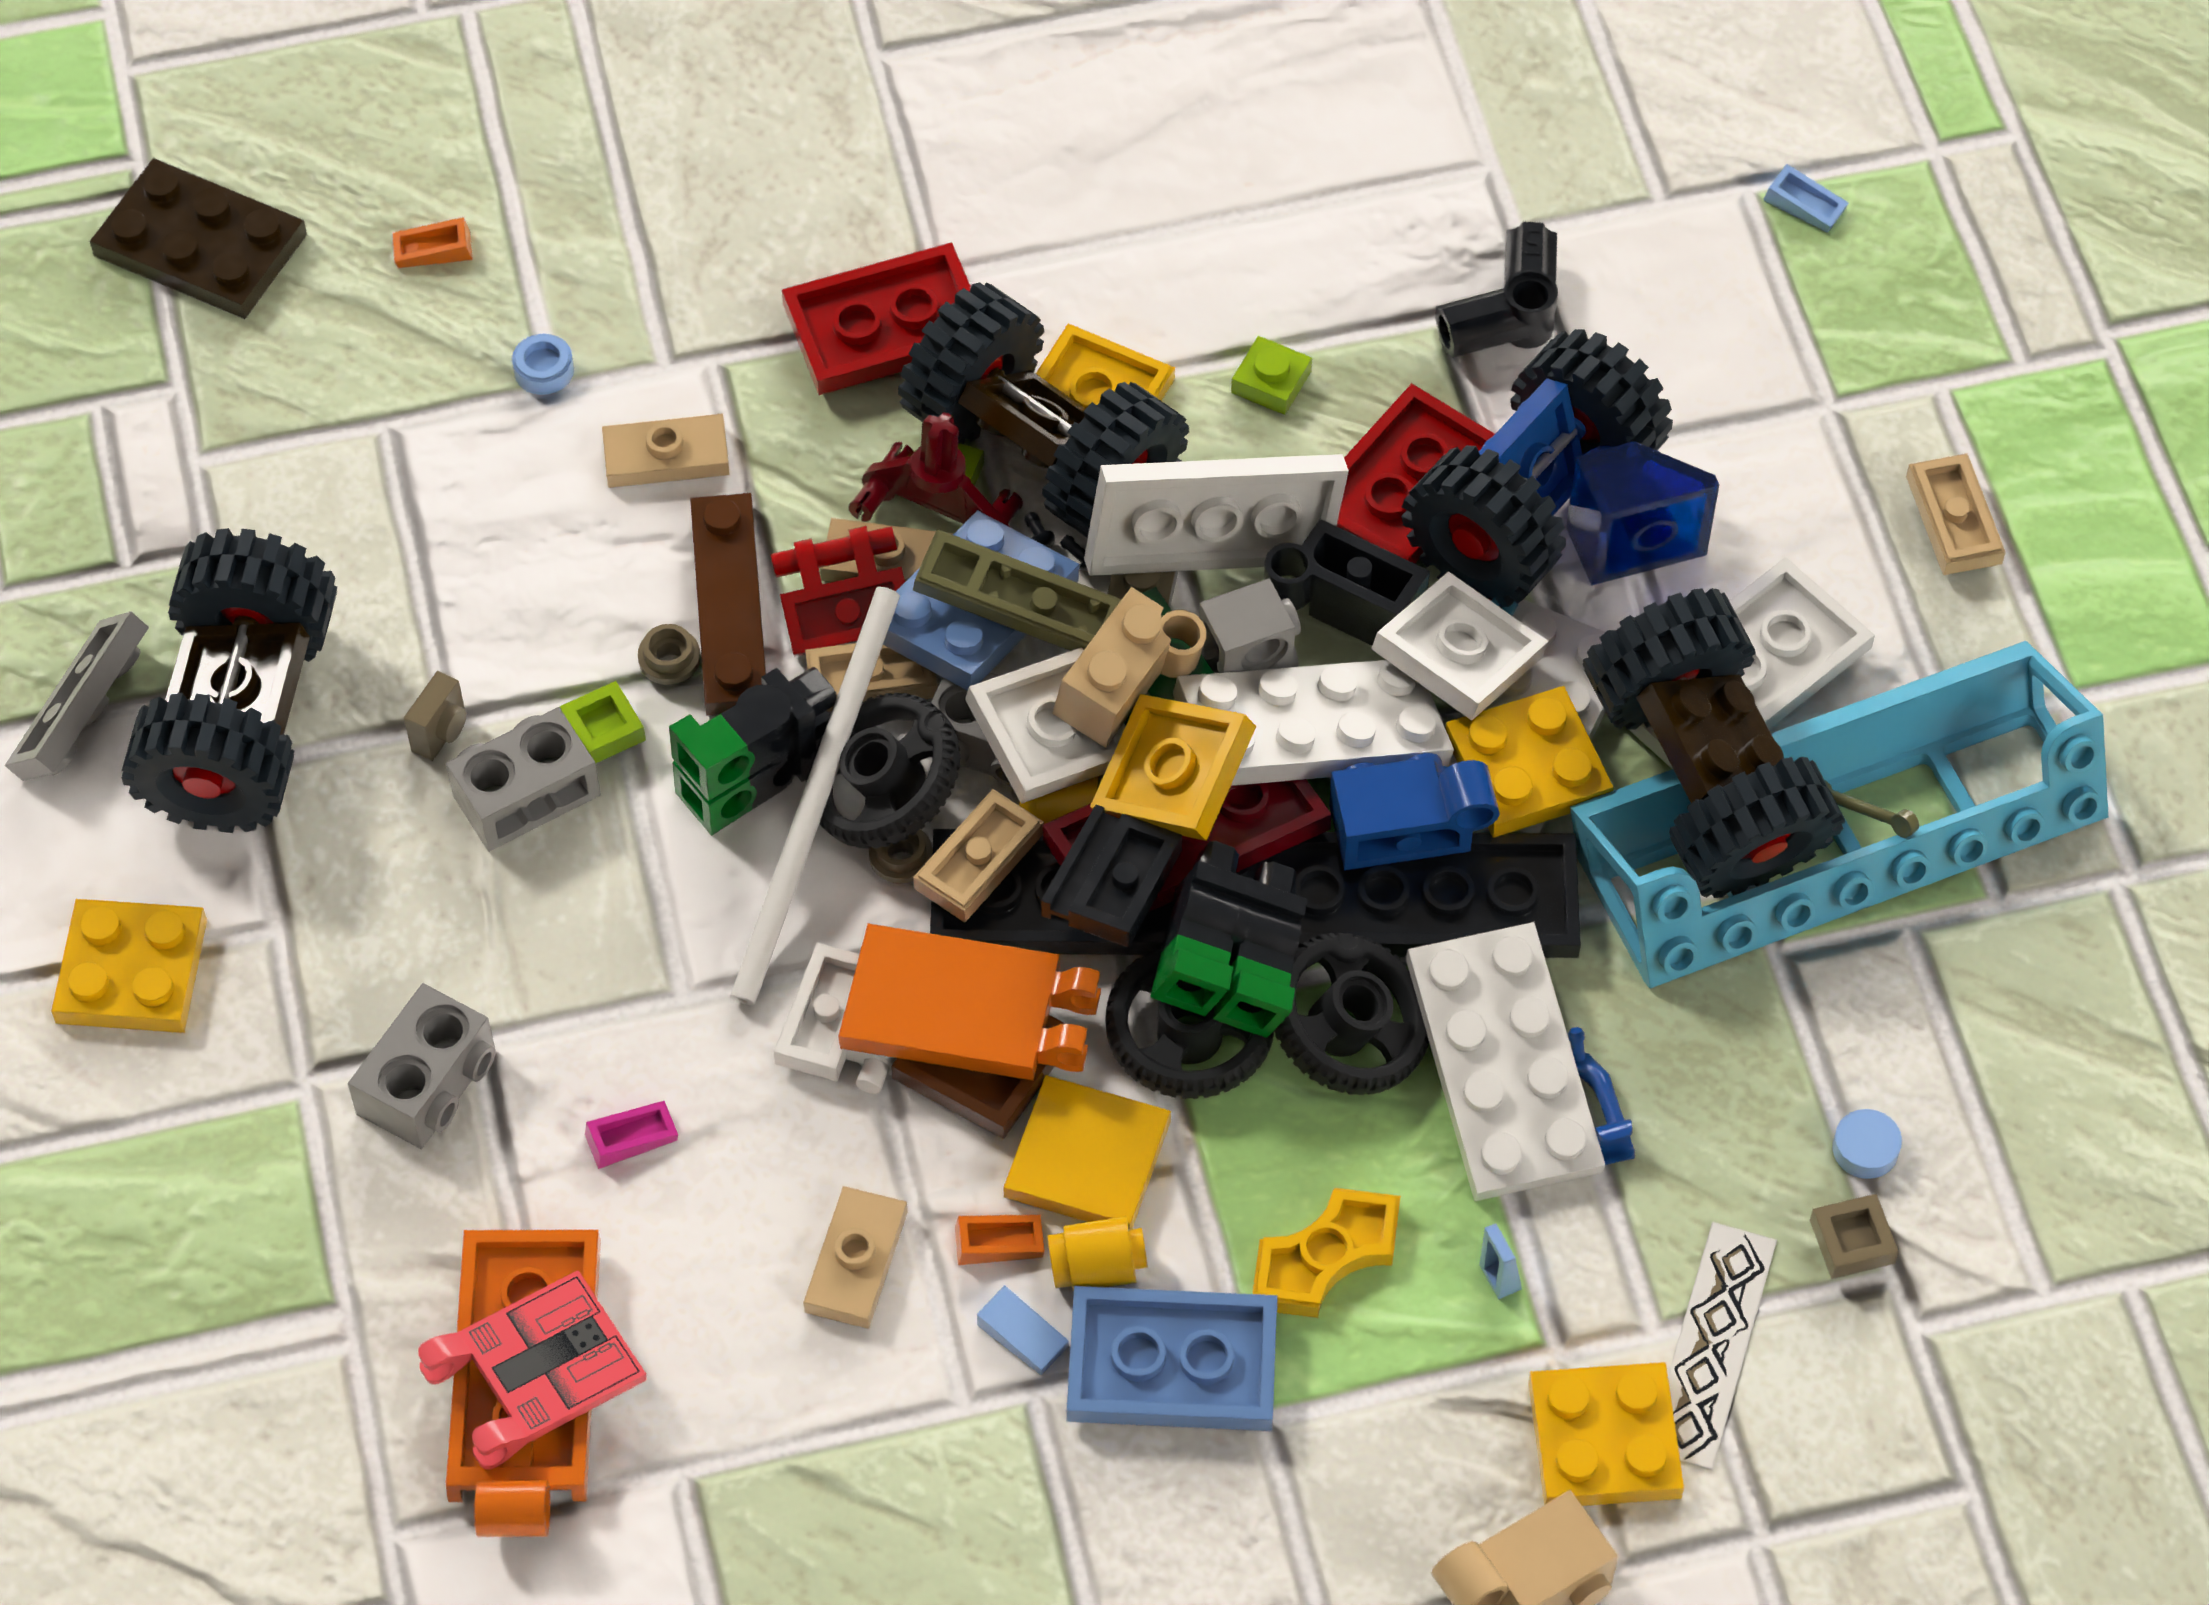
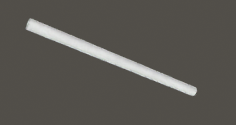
[730,587,900,1006]

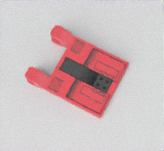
[418,1270,647,1470]

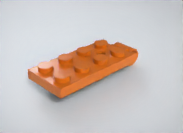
[446,1230,601,1537]

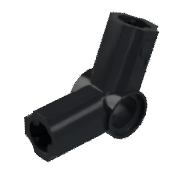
[1435,222,1558,358]

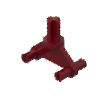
[848,412,1023,527]

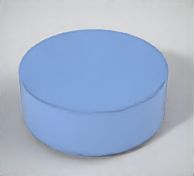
[512,334,574,395]
[1832,1109,1902,1179]

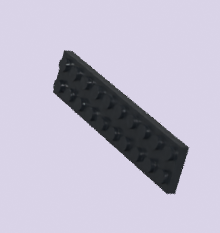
[930,829,1581,958]

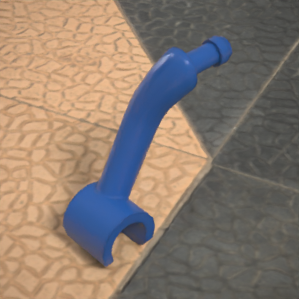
[1568,1027,1635,1165]

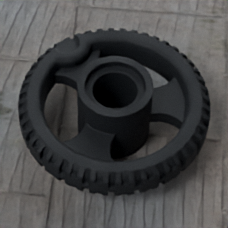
[805,693,961,849]
[1274,933,1429,1095]
[1105,946,1275,1099]

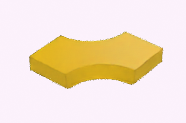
[1252,1188,1401,1318]

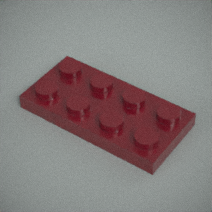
[1043,779,1332,913]

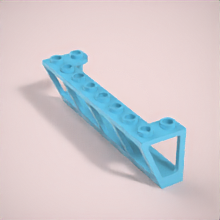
[1570,641,2109,989]

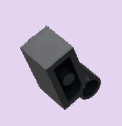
[1264,519,1430,646]

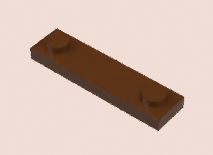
[690,493,766,716]

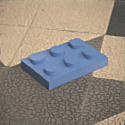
[883,510,1079,691]
[1067,1286,1277,1431]

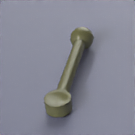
[1825,780,1919,838]

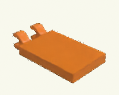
[838,923,1101,1081]

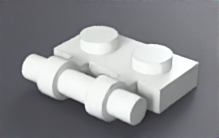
[774,942,897,1094]

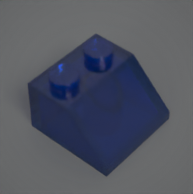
[1566,441,1720,586]

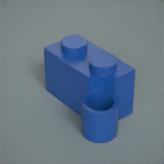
[1329,753,1500,870]

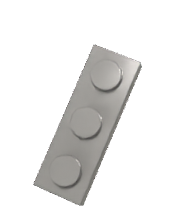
[4,611,149,781]

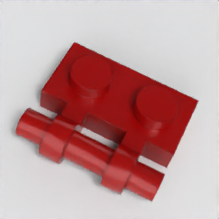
[771,526,905,657]

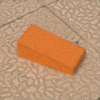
[392,217,473,268]
[955,1215,1044,1265]

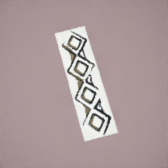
[1668,1222,1777,1470]

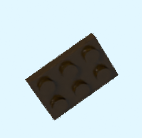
[90,158,307,319]

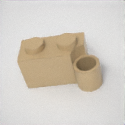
[1052,587,1207,748]
[1431,1490,1618,1605]

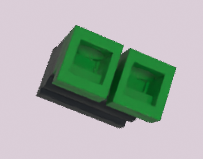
[669,667,836,836]
[1150,840,1308,1038]

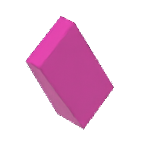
[585,1101,678,1169]

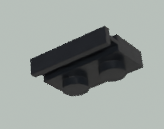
[1041,804,1182,948]

